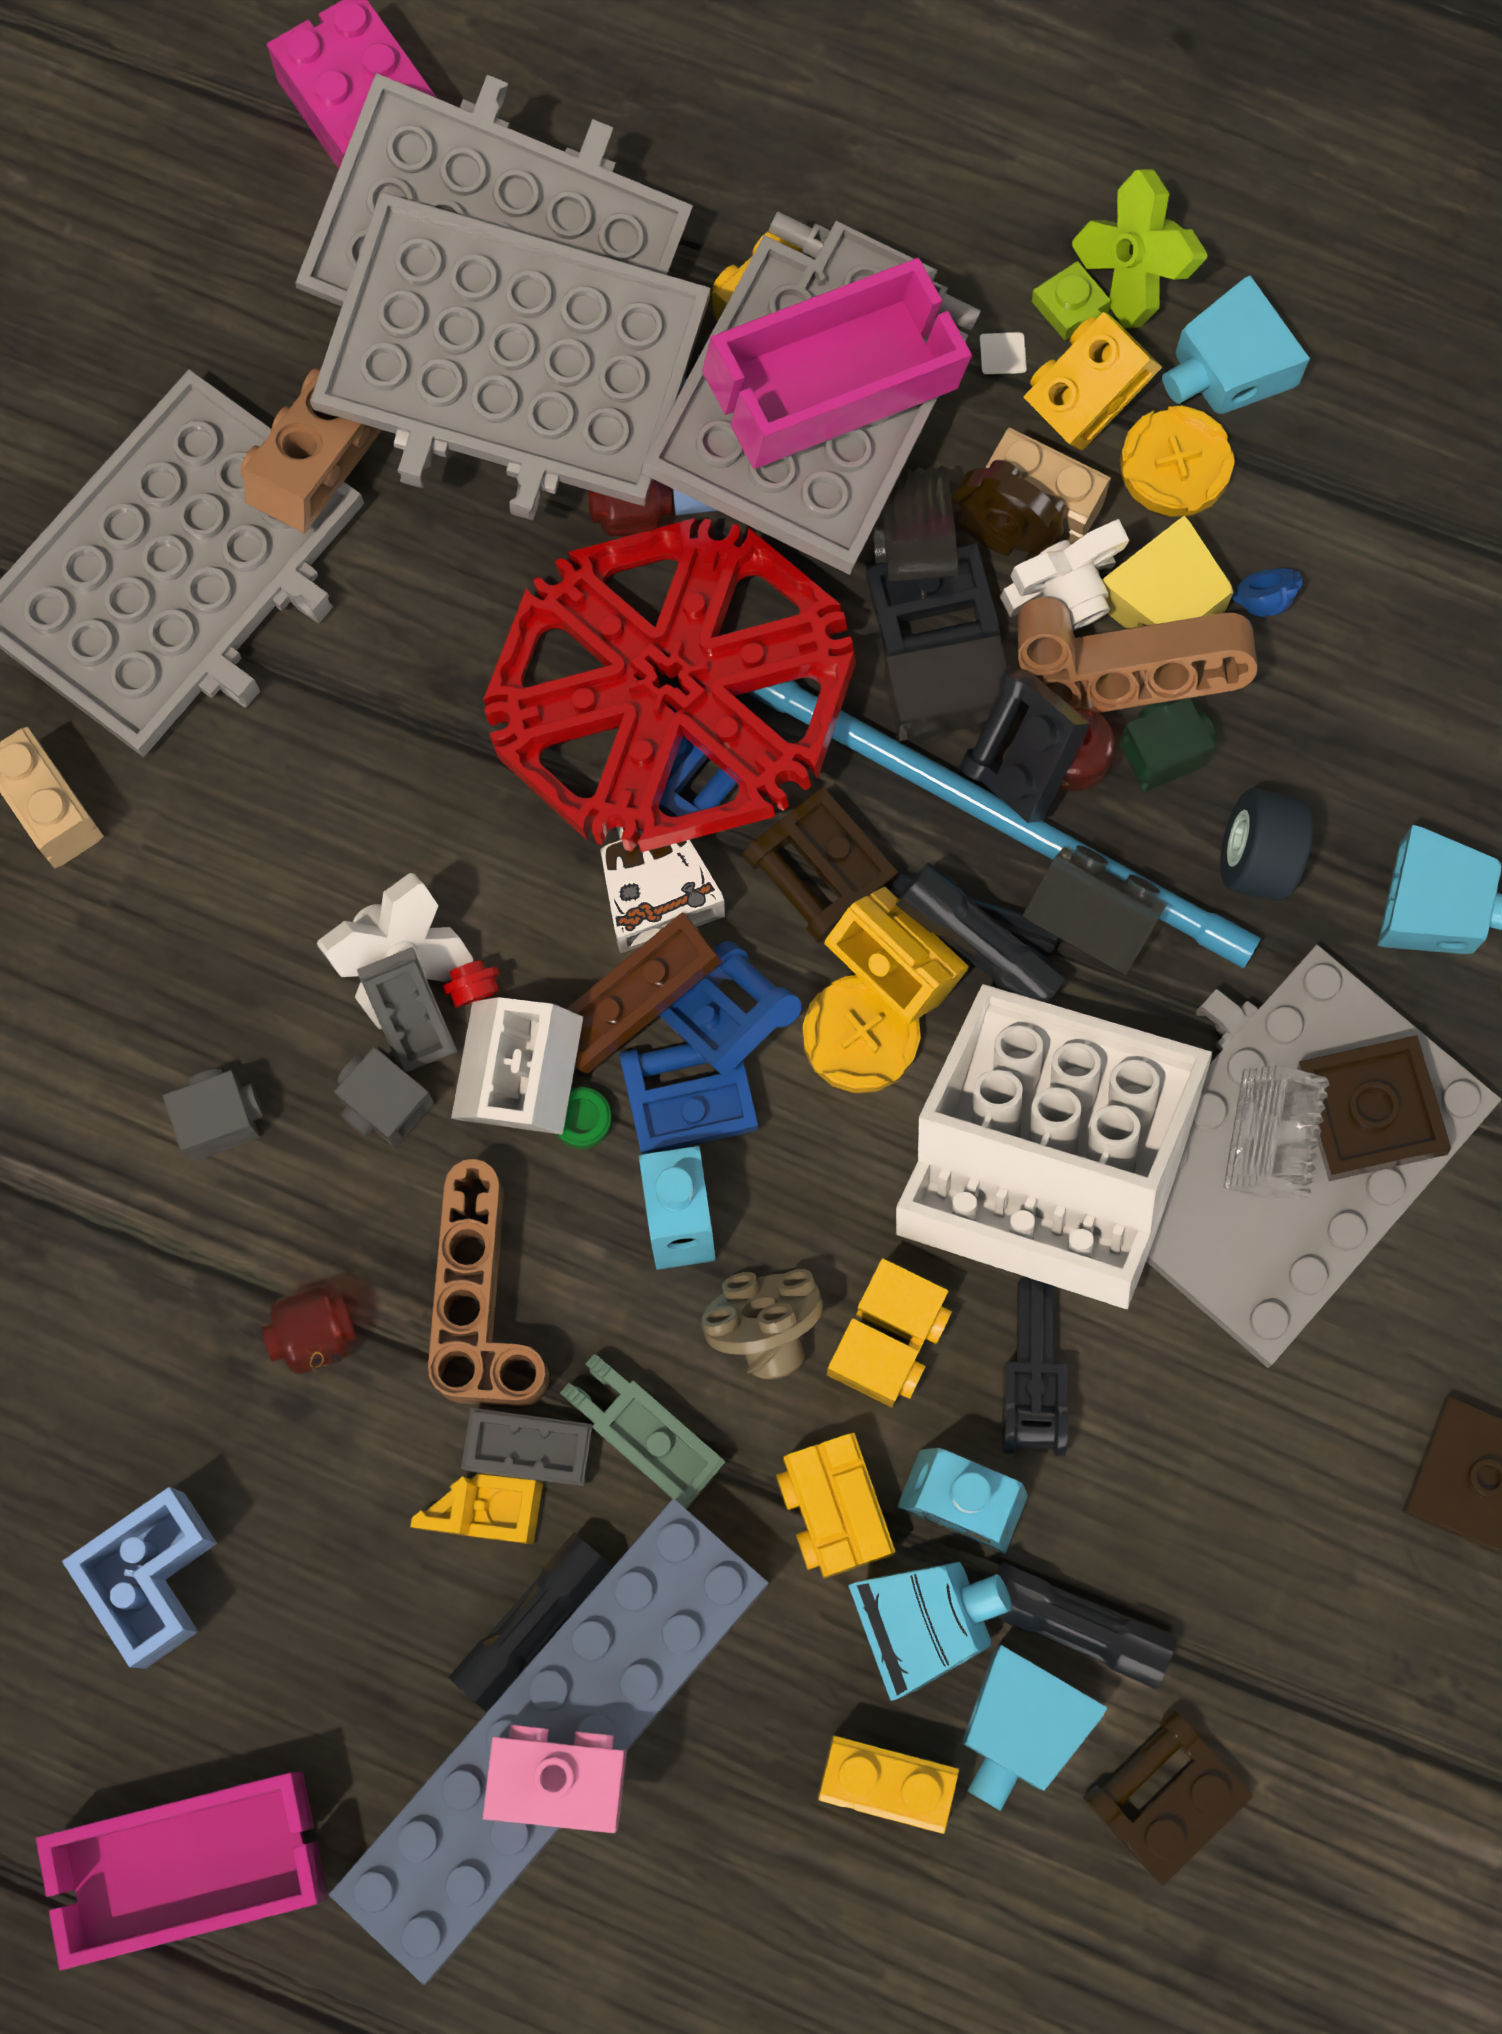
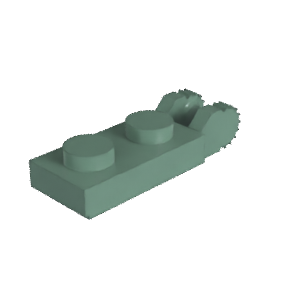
[560,1354,726,1509]

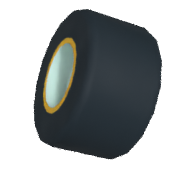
[1220,788,1313,901]

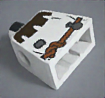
[600,827,725,953]

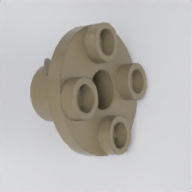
[701,1269,823,1379]

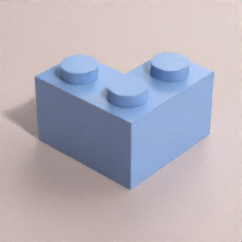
[62,1487,217,1669]

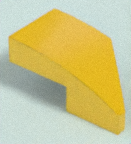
[410,1474,543,1545]

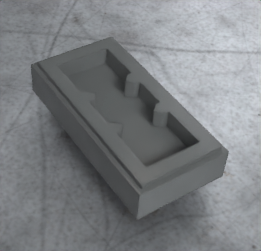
[357,947,457,1073]
[461,1408,593,1488]

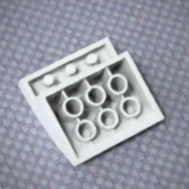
[896,984,1212,1310]

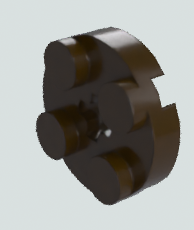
[951,460,1068,561]

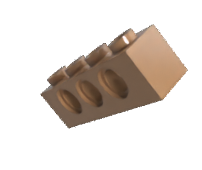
[240,367,382,534]

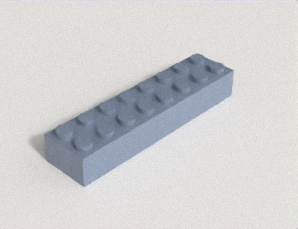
[329,1498,768,1985]

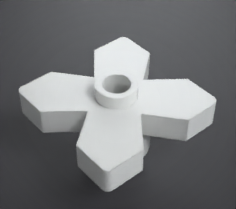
[1000,519,1129,631]
[317,873,473,1029]

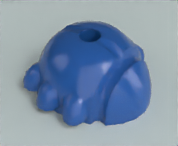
[1232,568,1303,617]

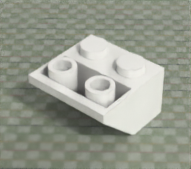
[451,997,583,1135]

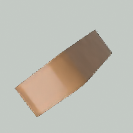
[1018,597,1257,716]
[428,1159,550,1407]

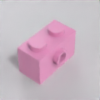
[483,1725,627,1833]

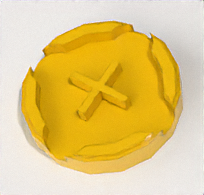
[1120,406,1234,517]
[802,975,921,1093]

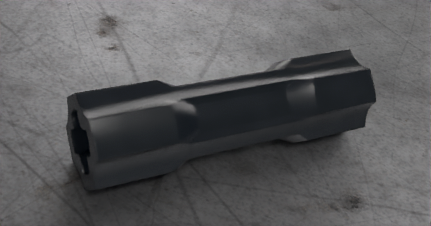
[895,862,1065,1003]
[448,1532,613,1712]
[994,1562,1177,1689]

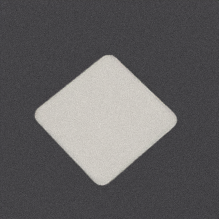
[980,332,1027,374]

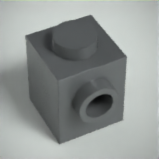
[334,1047,435,1149]
[162,1069,264,1162]

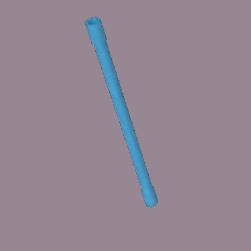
[745,680,1261,969]

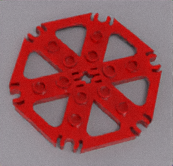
[483,518,856,852]

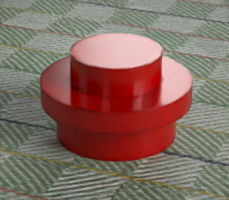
[442,960,501,1008]

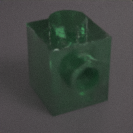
[1119,698,1216,793]

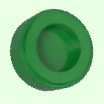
[556,1087,612,1150]

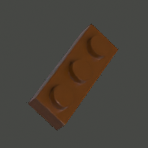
[566,912,723,1074]

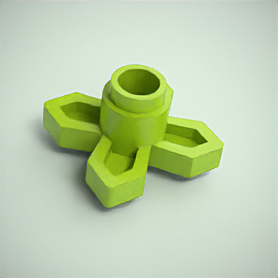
[1072,169,1207,328]

